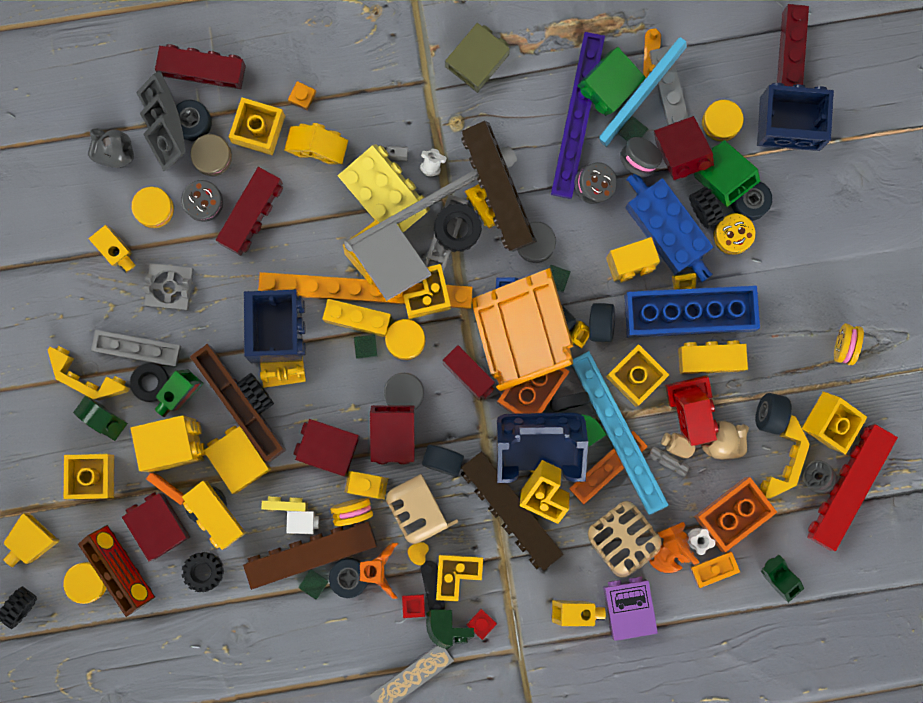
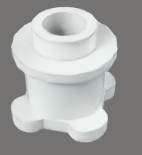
[420,149,447,177]
[687,528,715,555]

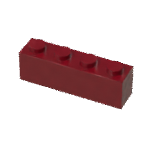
[777,4,809,87]
[155,44,246,90]
[216,167,283,256]

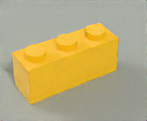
[322,299,392,337]
[678,340,748,374]
[182,480,246,550]

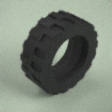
[434,203,482,252]

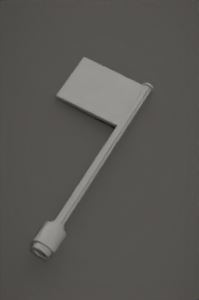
[344,146,517,301]

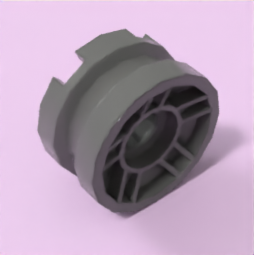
[802,460,837,494]

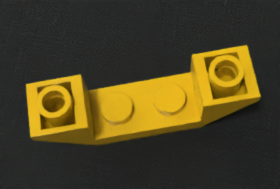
[48,346,130,401]
[760,415,810,499]

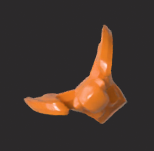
[649,522,699,573]
[360,543,398,599]

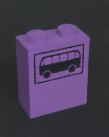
[603,576,658,641]

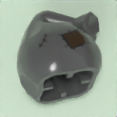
[88,128,134,168]

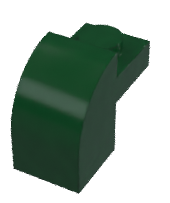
[73,395,128,441]
[761,554,804,603]
[426,610,474,649]

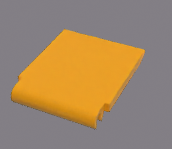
[472,268,573,391]

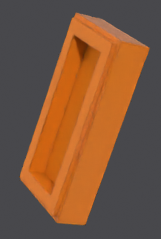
[146,473,185,505]

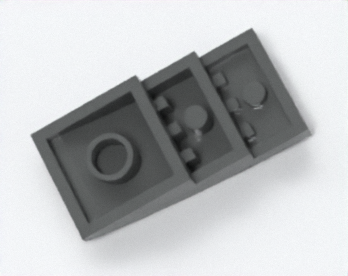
[136,71,185,171]

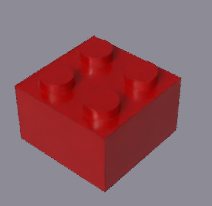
[673,387,719,446]

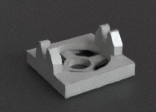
[144,263,194,311]

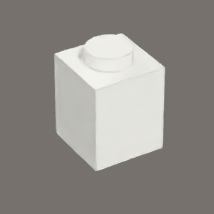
[287,511,319,534]

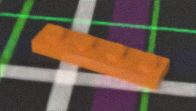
[569,431,648,505]

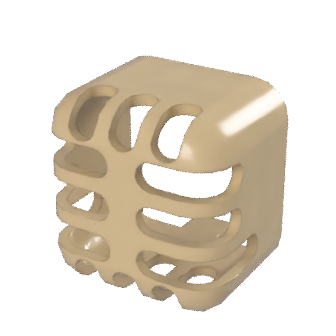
[386,474,458,544]
[588,501,661,578]

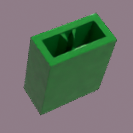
[577,47,646,116]
[694,140,760,207]

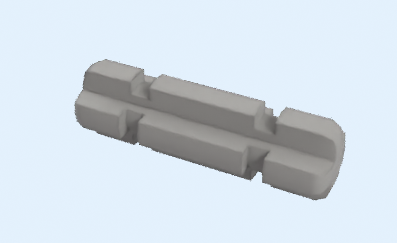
[648,447,689,476]

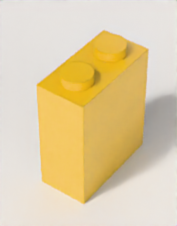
[203,425,271,494]

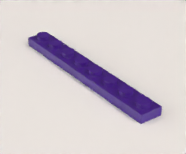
[551,32,605,199]

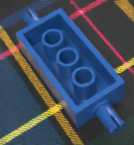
[625,173,713,282]

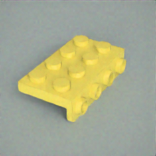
[337,144,430,232]

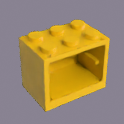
[130,415,206,473]

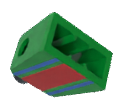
[155,369,204,417]

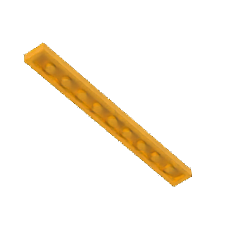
[258,272,473,309]

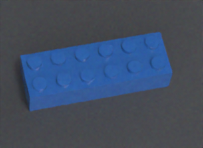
[624,286,760,338]

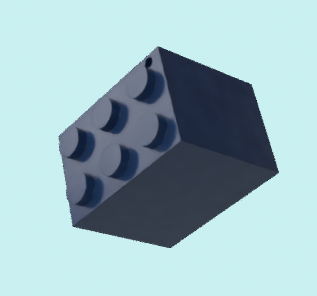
[757,83,834,151]
[244,289,306,363]

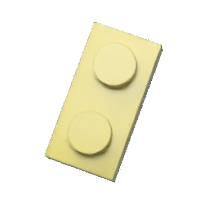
[261,496,308,511]

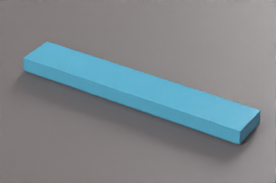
[599,37,687,147]

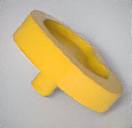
[408,542,429,565]

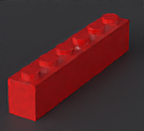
[807,424,898,551]

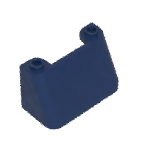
[497,413,588,483]

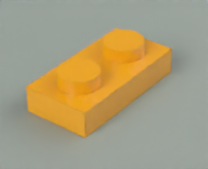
[690,551,740,588]

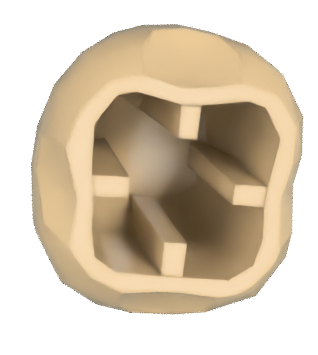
[701,421,749,460]

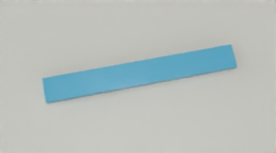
[572,351,669,515]

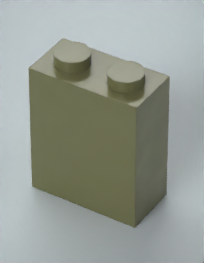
[445,23,510,93]

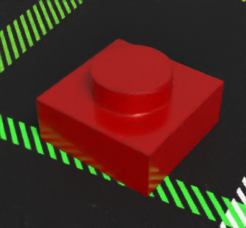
[402,594,425,618]
[466,609,497,640]

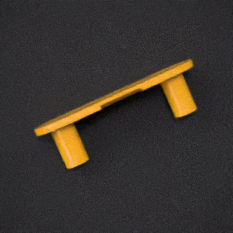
[643,28,661,78]

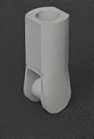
[370,144,408,161]

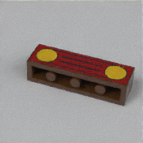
[78,525,155,617]

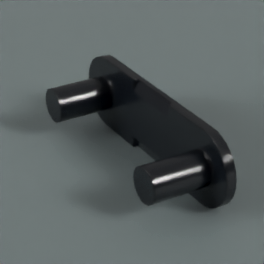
[421,561,445,610]

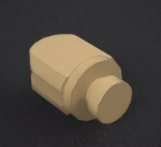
[661,433,695,458]

